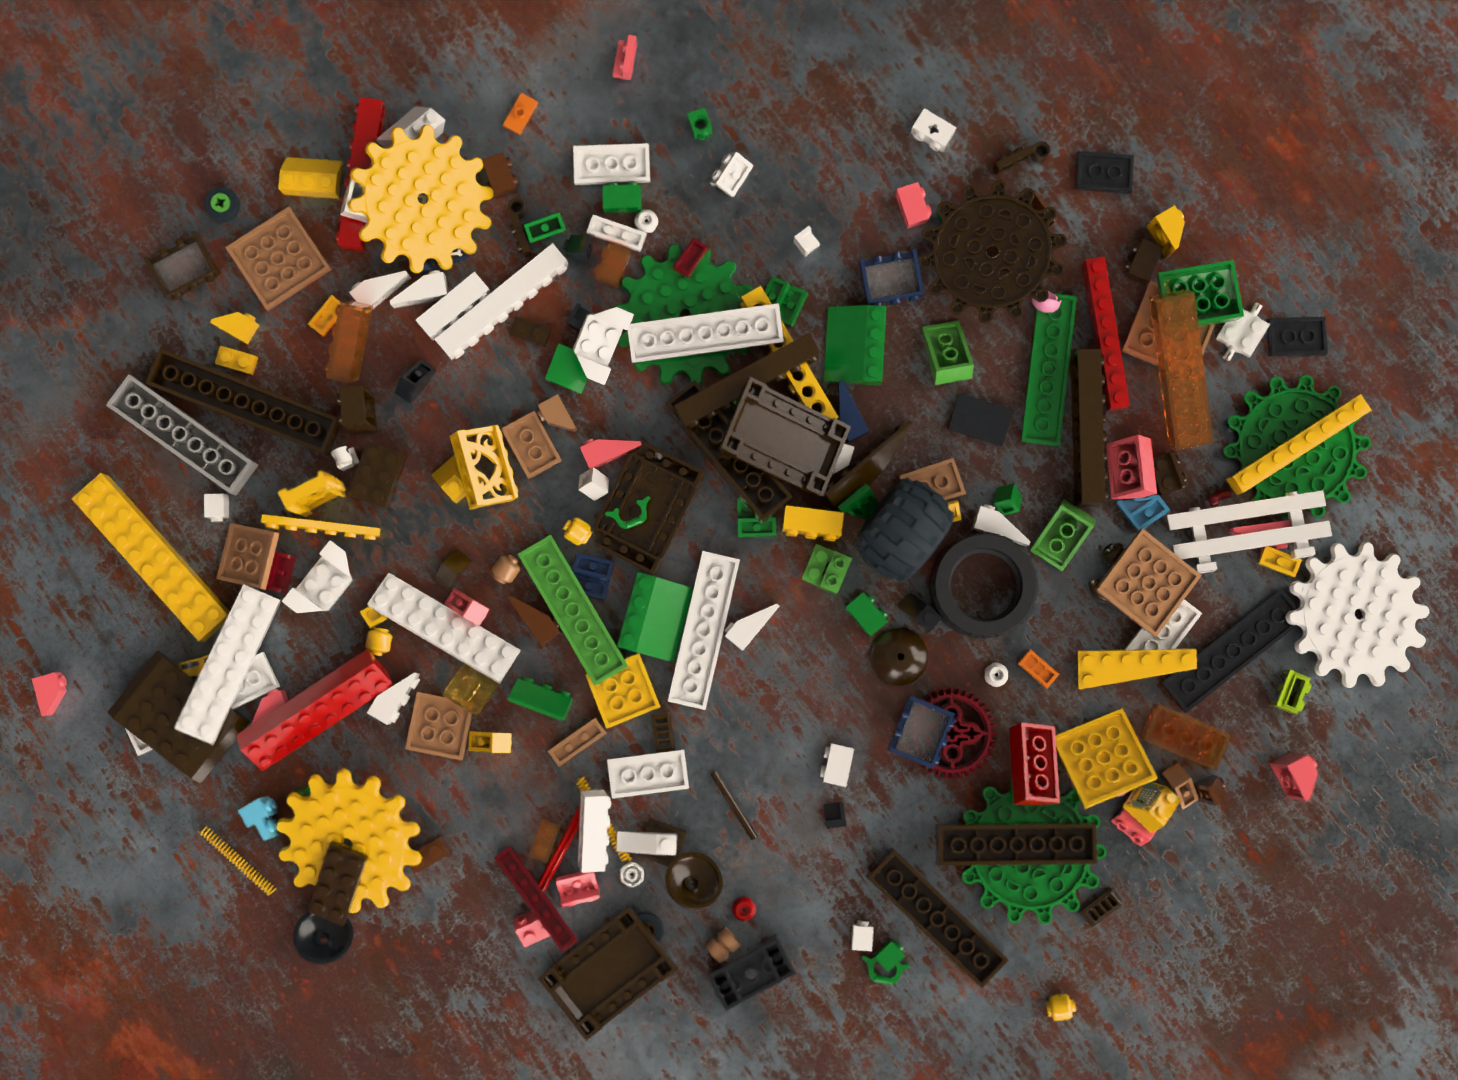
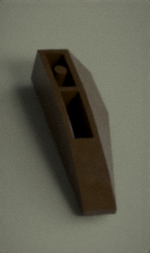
[822,420,912,512]

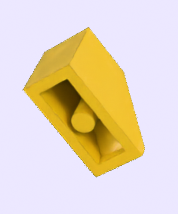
[210,312,259,344]
[468,731,512,753]

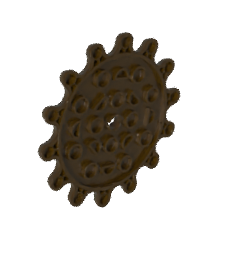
[919,180,1067,324]

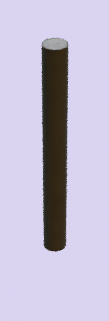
[710,771,758,840]

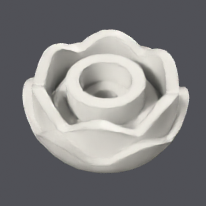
[634,210,658,233]
[985,663,1008,687]
[620,862,644,887]

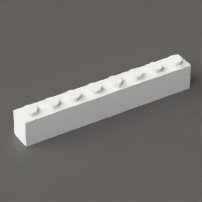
[435,243,569,360]

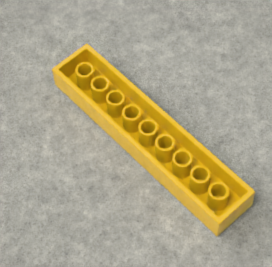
[72,473,230,642]

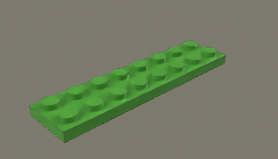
[518,535,629,686]

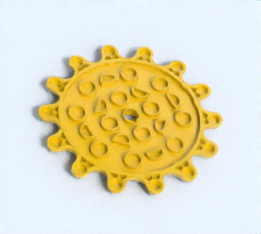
[348,124,494,273]
[277,769,422,913]

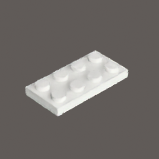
[573,143,650,185]
[1124,600,1202,650]
[607,750,689,799]

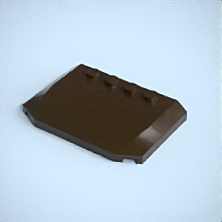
[594,442,705,575]

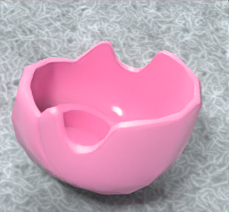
[1032,292,1061,313]

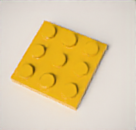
[586,653,661,729]

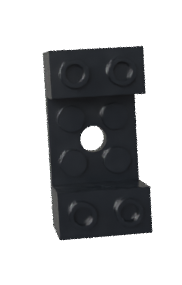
[707,934,796,1011]

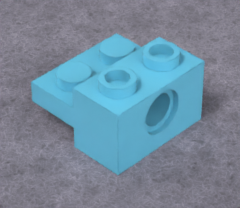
[238,796,281,841]

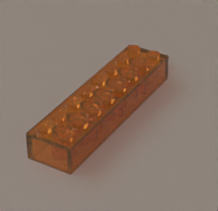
[1149,289,1214,451]

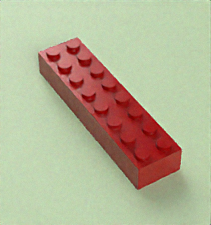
[236,649,393,771]

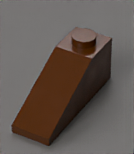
[508,596,562,646]
[1193,775,1226,806]

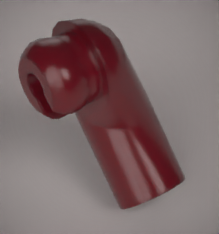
[1207,488,1232,507]

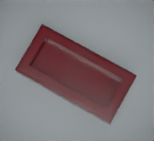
[672,238,709,279]

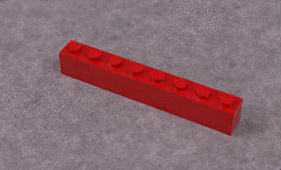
[336,97,386,252]
[1081,257,1130,412]

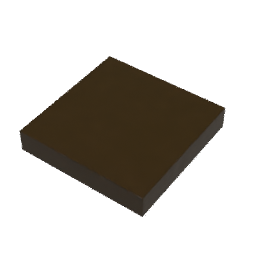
[637,818,687,867]

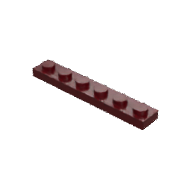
[494,846,578,952]

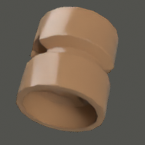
[704,926,741,964]

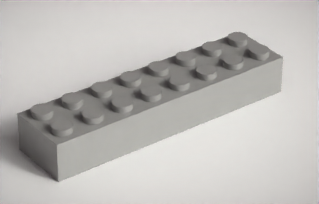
[106,374,258,496]

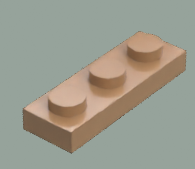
[548,718,607,767]

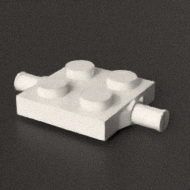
[1216,303,1270,361]

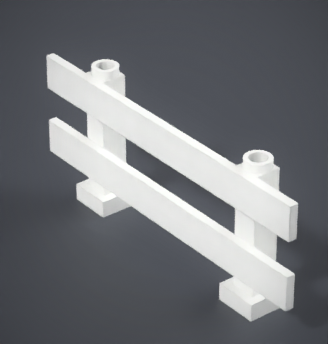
[1167,491,1332,574]

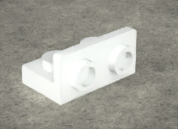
[710,152,753,197]

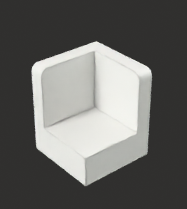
[794,226,820,257]
[578,467,609,501]

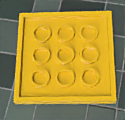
[1055,708,1158,809]

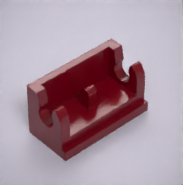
[266,552,296,594]

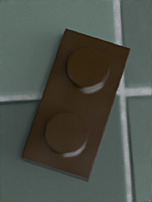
[509,316,551,347]

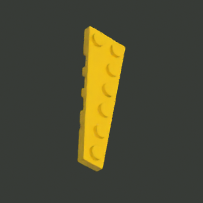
[261,514,381,540]
[1077,648,1197,689]

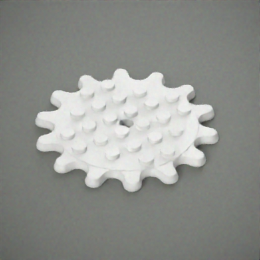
[1285,542,1429,688]

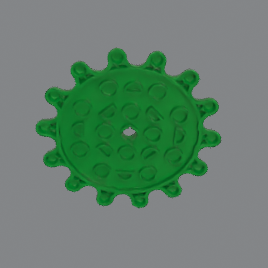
[613,244,753,385]
[1223,375,1371,520]
[962,777,1107,924]

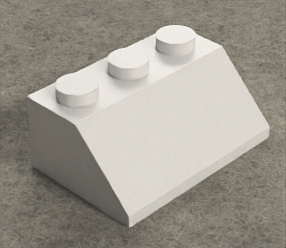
[376,106,445,148]

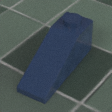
[838,380,869,444]

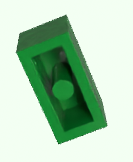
[603,182,642,213]
[522,211,566,243]
[845,592,888,637]

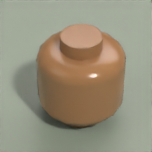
[491,555,520,584]

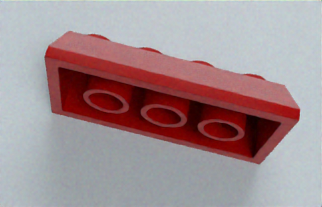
[1009,722,1060,806]

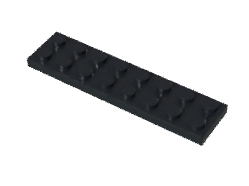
[1160,589,1298,713]

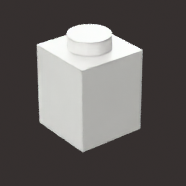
[204,493,229,522]
[851,920,873,951]

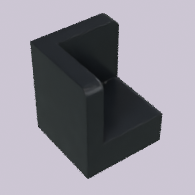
[566,303,592,332]
[823,802,846,829]

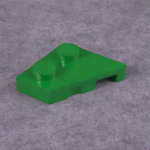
[838,484,879,520]

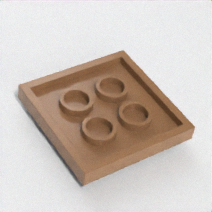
[216,523,279,590]
[405,692,475,760]

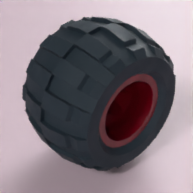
[854,478,954,582]

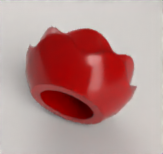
[732,897,756,921]

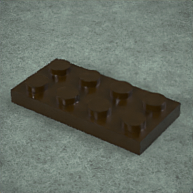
[307,841,368,926]

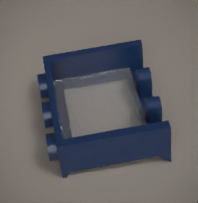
[858,249,924,306]
[887,696,956,769]

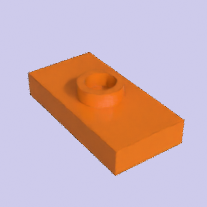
[503,93,538,135]
[1017,649,1059,689]

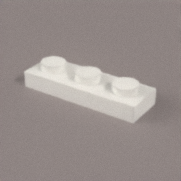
[587,215,647,252]

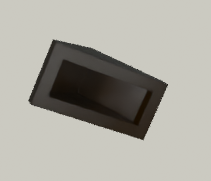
[434,549,473,591]

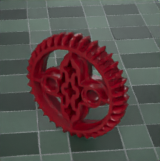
[905,688,997,779]

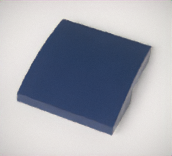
[572,553,614,601]

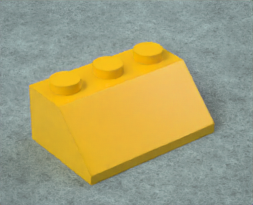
[278,157,343,199]

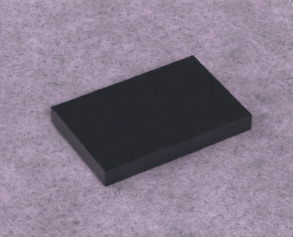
[1075,151,1134,194]
[1267,317,1328,357]
[948,393,1014,447]

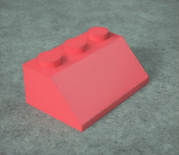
[1106,435,1157,499]
[1269,753,1318,801]

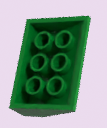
[1157,260,1244,333]
[824,305,886,386]
[617,572,694,662]

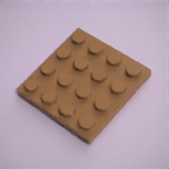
[225,206,332,311]
[1121,281,1215,380]
[1095,528,1202,637]

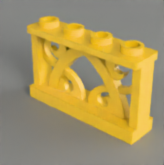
[450,425,518,510]
[278,471,347,517]

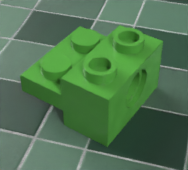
[801,544,852,595]

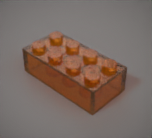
[325,300,373,384]
[1139,704,1231,771]

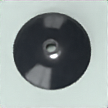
[293,912,353,965]

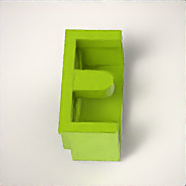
[1271,669,1312,714]

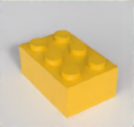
[782,506,844,542]

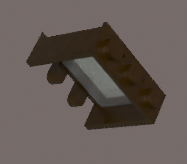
[144,231,221,301]

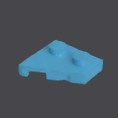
[1116,495,1170,532]

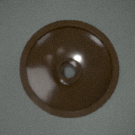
[870,628,928,686]
[665,852,723,910]

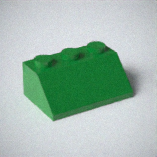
[507,676,574,721]

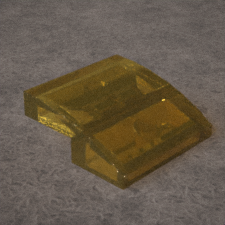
[443,663,499,716]

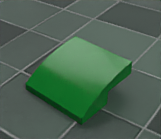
[765,276,808,328]
[545,344,588,395]
[737,497,776,537]

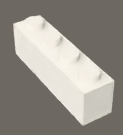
[416,272,491,341]
[578,790,611,872]

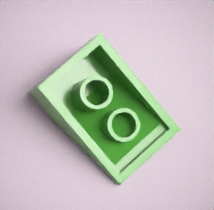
[922,321,974,385]
[1030,499,1096,571]

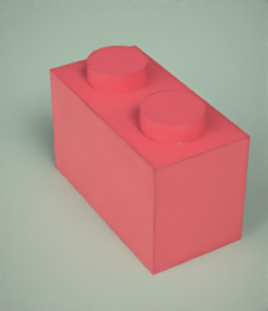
[895,182,932,229]

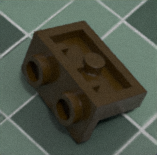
[1153,451,1187,496]

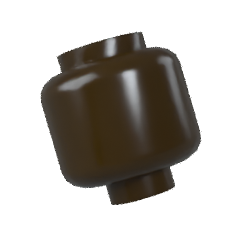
[1102,543,1125,568]

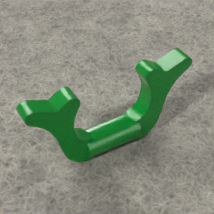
[605,496,650,529]
[862,955,910,985]

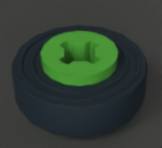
[204,187,240,222]

